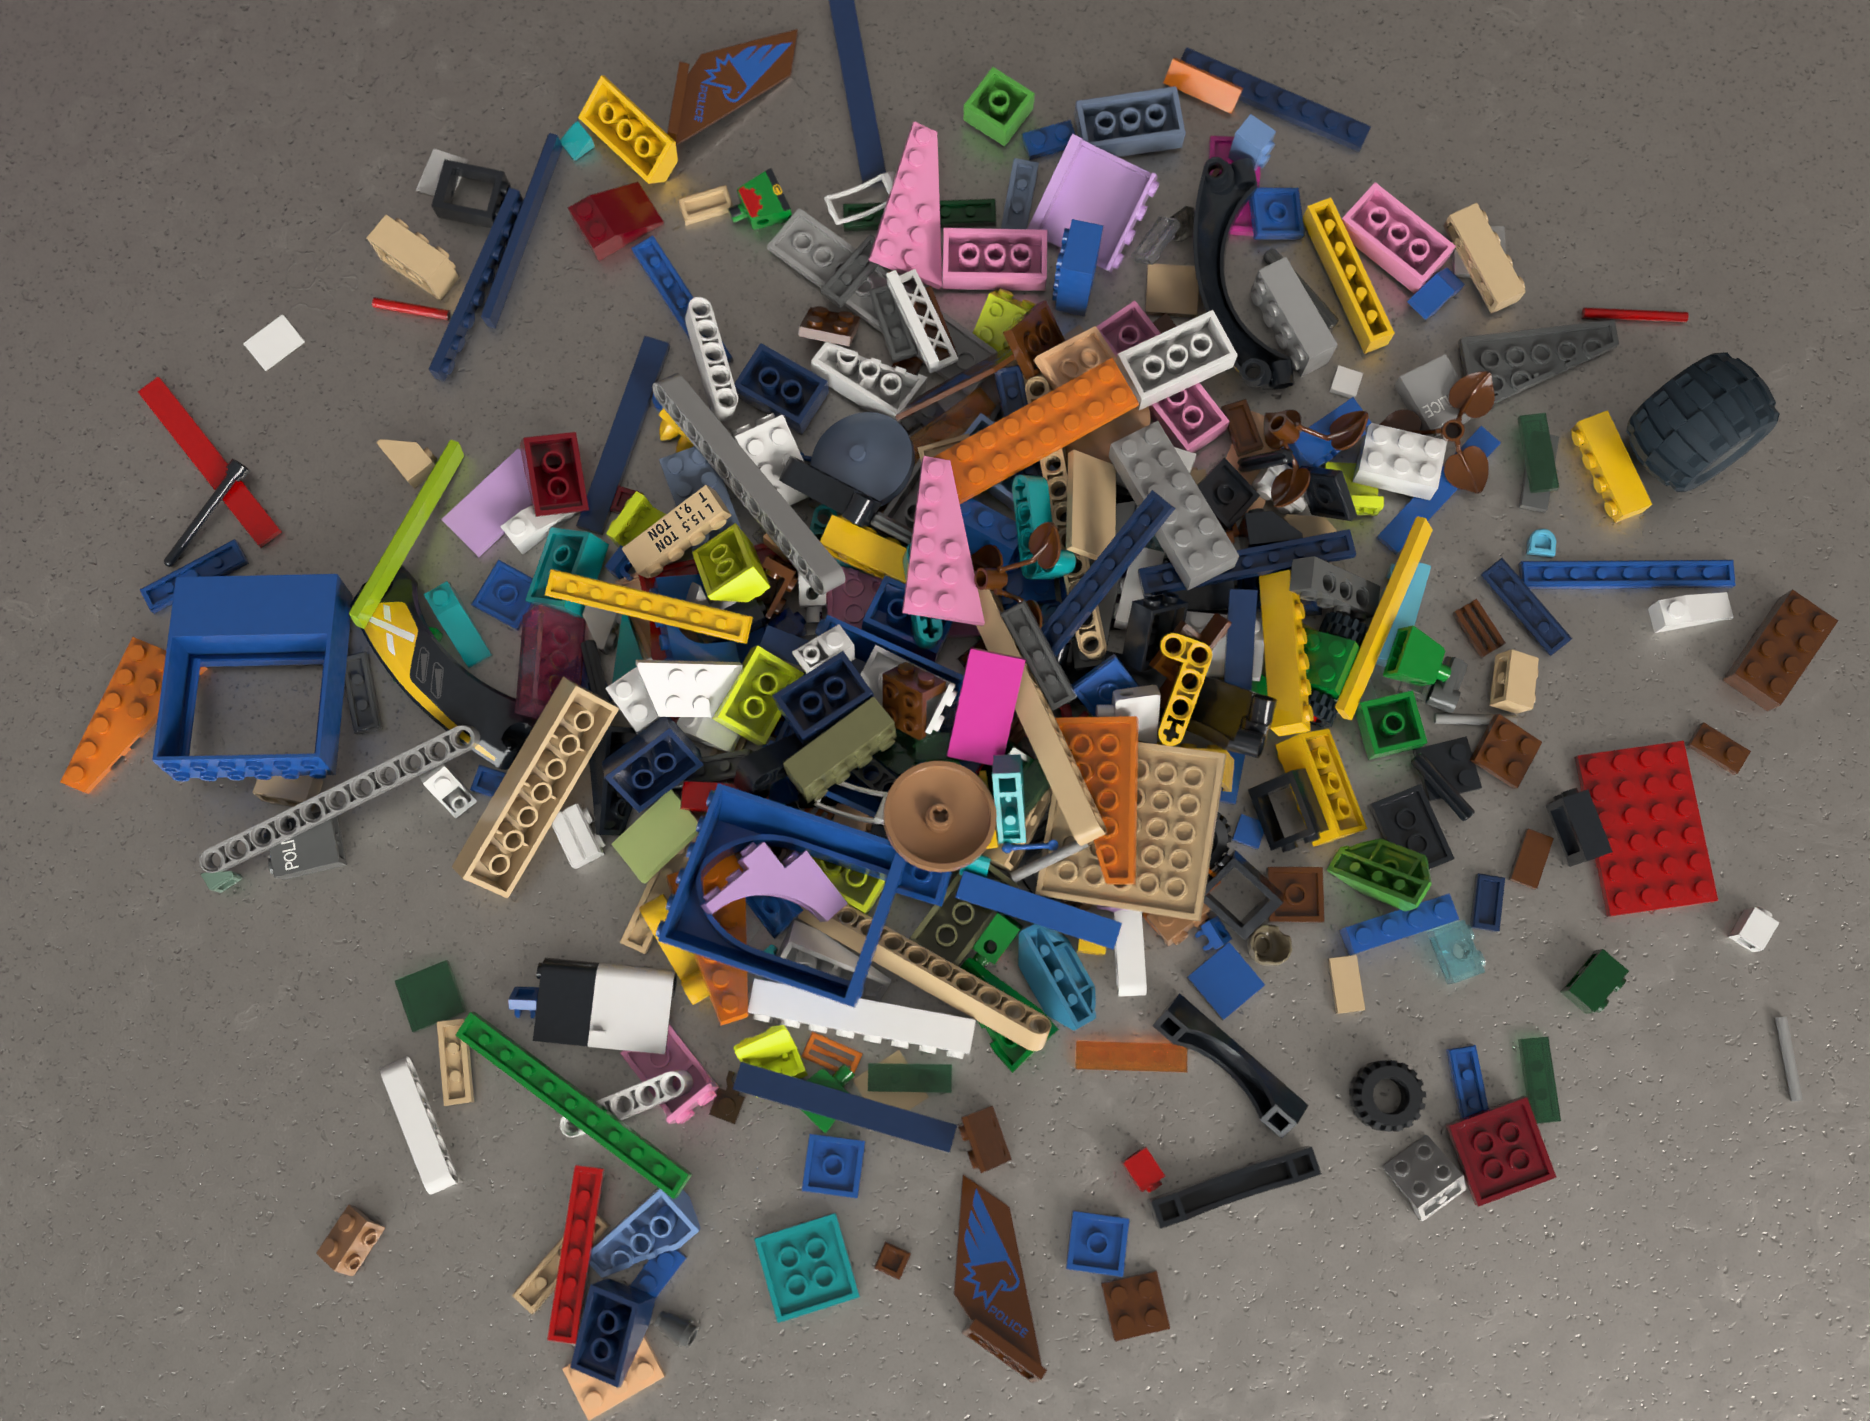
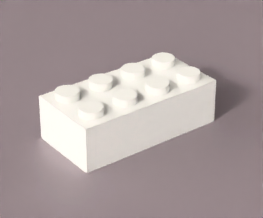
[1116,310,1237,410]

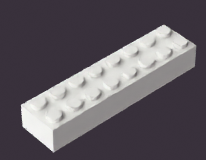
[748,979,976,1059]

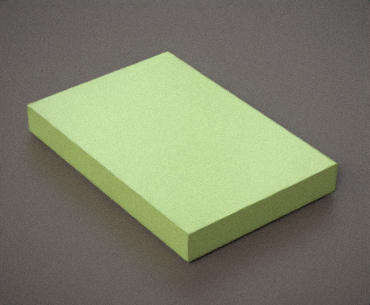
[612,789,699,884]

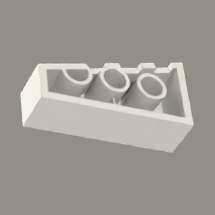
[811,342,927,424]

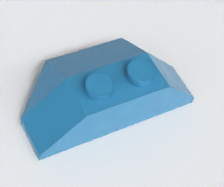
[1018,924,1096,1031]

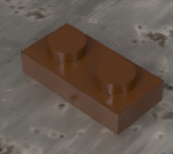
[1687,722,1751,775]

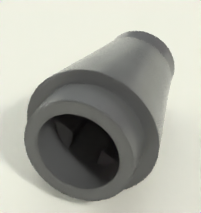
[654,1311,699,1348]

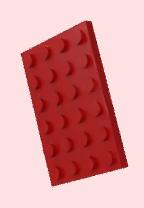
[1574,741,1719,917]

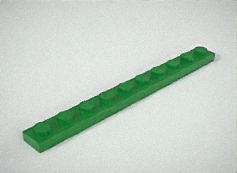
[455,1012,692,1199]

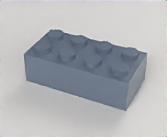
[1074,86,1186,157]
[659,446,742,551]

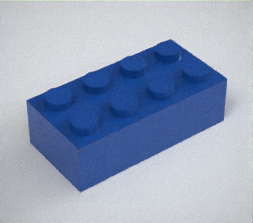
[1052,219,1104,317]

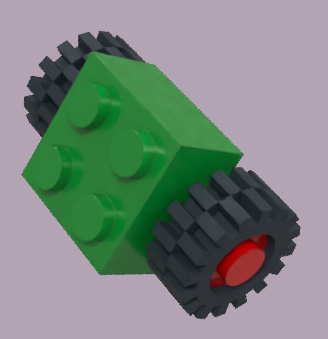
[1304,612,1369,728]

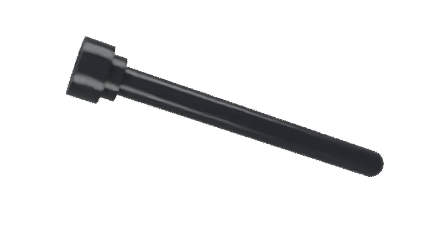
[164,458,251,567]

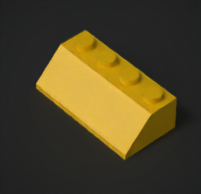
[578,75,678,184]
[1275,728,1368,847]

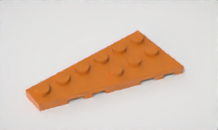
[60,637,208,794]
[1055,716,1139,885]
[666,855,748,1026]

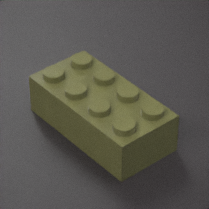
[783,696,896,803]
[909,864,1018,967]

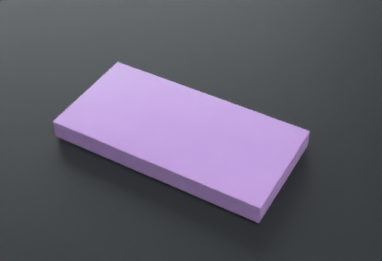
[441,448,532,557]

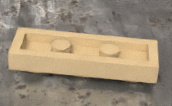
[437,1018,474,1106]

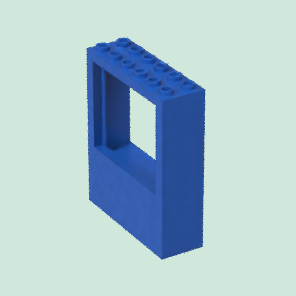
[152,574,353,782]

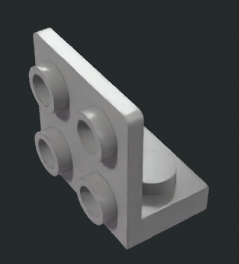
[1383,1135,1467,1222]

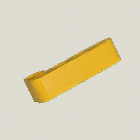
[1157,633,1212,746]
[639,893,709,1005]

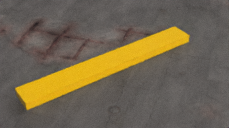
[1335,516,1433,721]
[545,569,753,644]

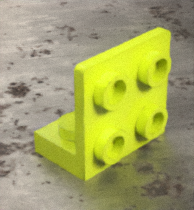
[1325,462,1384,516]

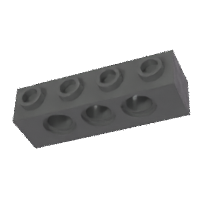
[1289,556,1381,622]

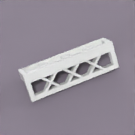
[886,269,958,374]

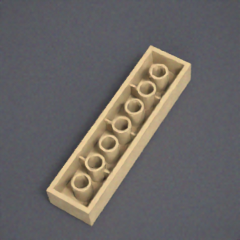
[452,677,619,898]

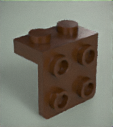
[882,662,946,740]

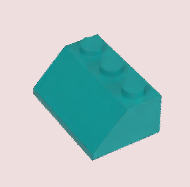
[525,527,609,618]

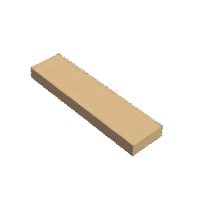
[512,1213,611,1315]

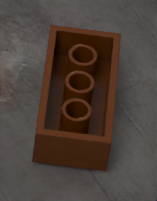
[1723,589,1838,712]

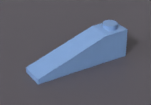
[589,1188,701,1278]

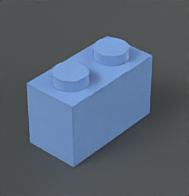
[1228,114,1276,171]

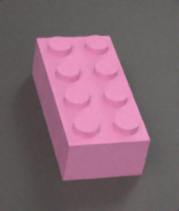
[1342,182,1456,294]
[943,228,1047,291]

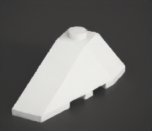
[777,920,891,1001]

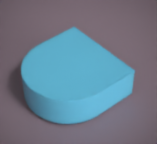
[1526,529,1556,558]

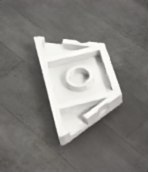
[636,660,743,717]

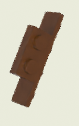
[1149,613,1232,710]

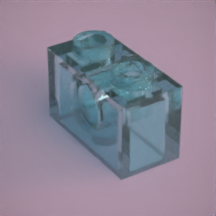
[1427,920,1485,985]

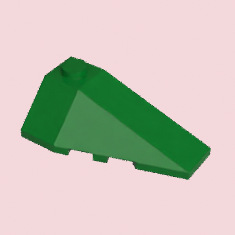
[960,957,1059,1073]

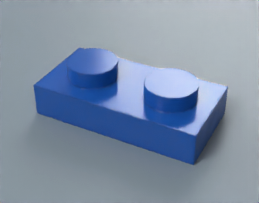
[1022,120,1076,161]
[629,1249,687,1298]

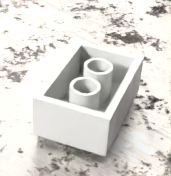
[1353,423,1447,500]

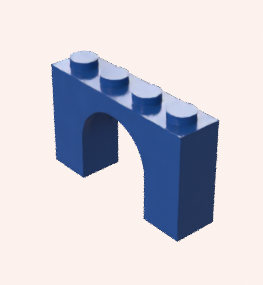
[649,574,740,662]

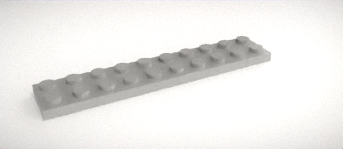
[767,208,998,398]

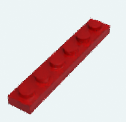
[547,1165,604,1344]

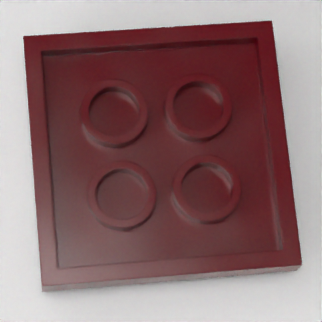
[1446,1096,1557,1207]

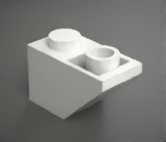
[792,624,855,674]
[416,753,477,818]

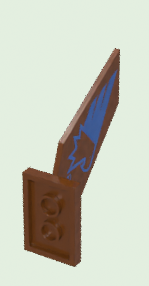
[667,29,798,146]
[895,300,1065,421]
[953,1175,1047,1383]

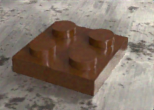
[798,306,860,346]
[1470,714,1542,788]
[1266,867,1325,923]
[1101,1270,1170,1341]

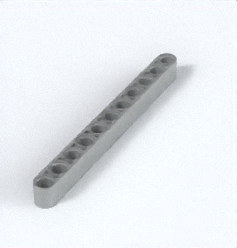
[652,373,845,595]
[199,725,480,873]

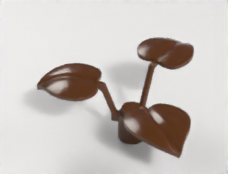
[1379,371,1495,494]
[1264,410,1369,507]
[971,522,1061,628]

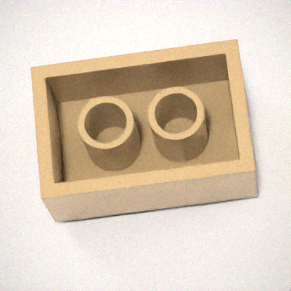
[367,215,459,301]

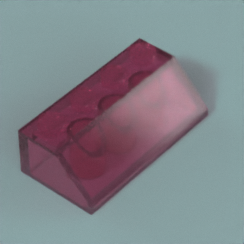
[515,604,586,720]

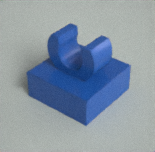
[605,545,633,581]
[1195,916,1232,951]
[508,987,539,1018]

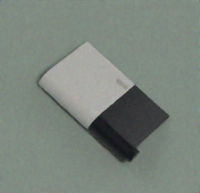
[533,958,677,1054]

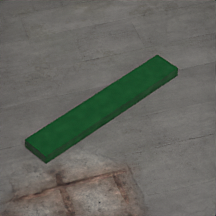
[843,199,996,231]

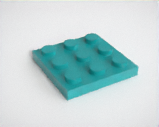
[754,1213,860,1323]

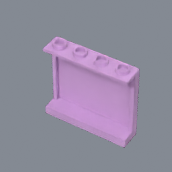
[1027,134,1159,273]

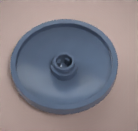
[811,412,915,507]

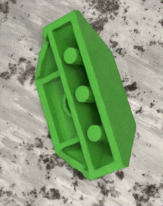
[1326,838,1432,911]

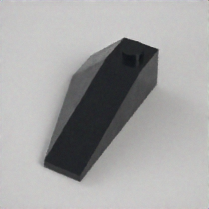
[589,726,638,836]

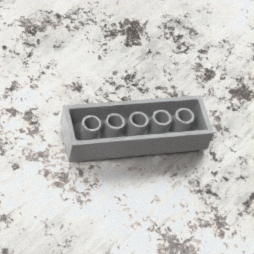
[1108,421,1239,591]

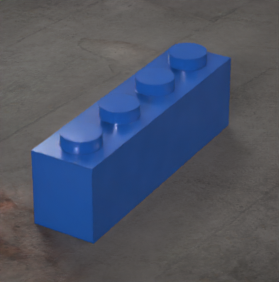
[1339,893,1459,956]

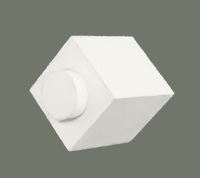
[1728,907,1780,952]

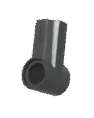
[1425,656,1468,714]

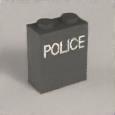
[263,811,347,880]

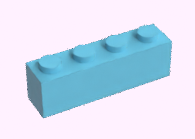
[1376,561,1431,667]

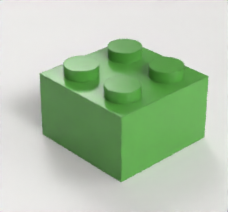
[963,67,1035,146]

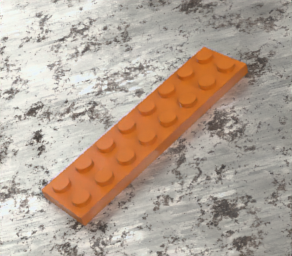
[933,357,1139,504]

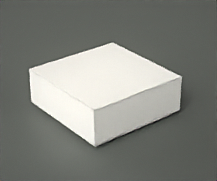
[1329,365,1363,399]

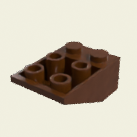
[958,1106,1012,1173]

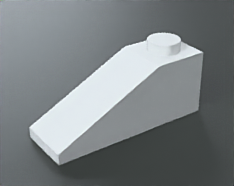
[500,505,579,555]
[1648,592,1734,633]

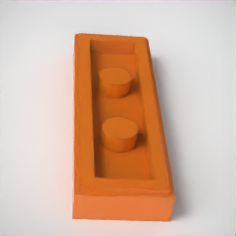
[1163,57,1243,114]

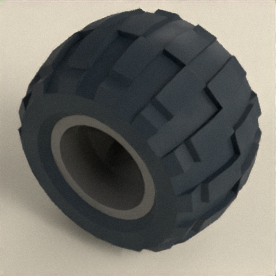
[1626,352,1780,492]

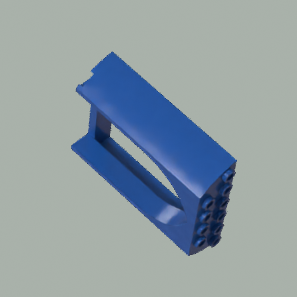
[656,783,907,1008]

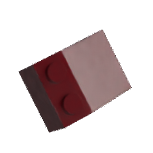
[568,182,664,261]
[520,432,589,517]

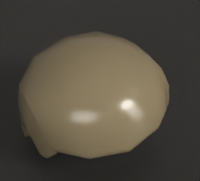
[1247,924,1292,966]

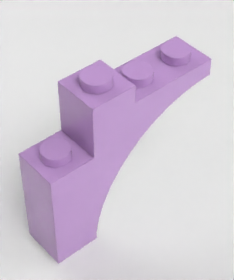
[701,842,848,922]

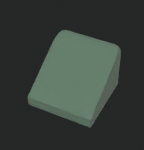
[201,871,243,893]

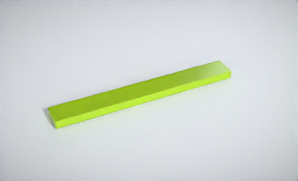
[349,440,464,629]

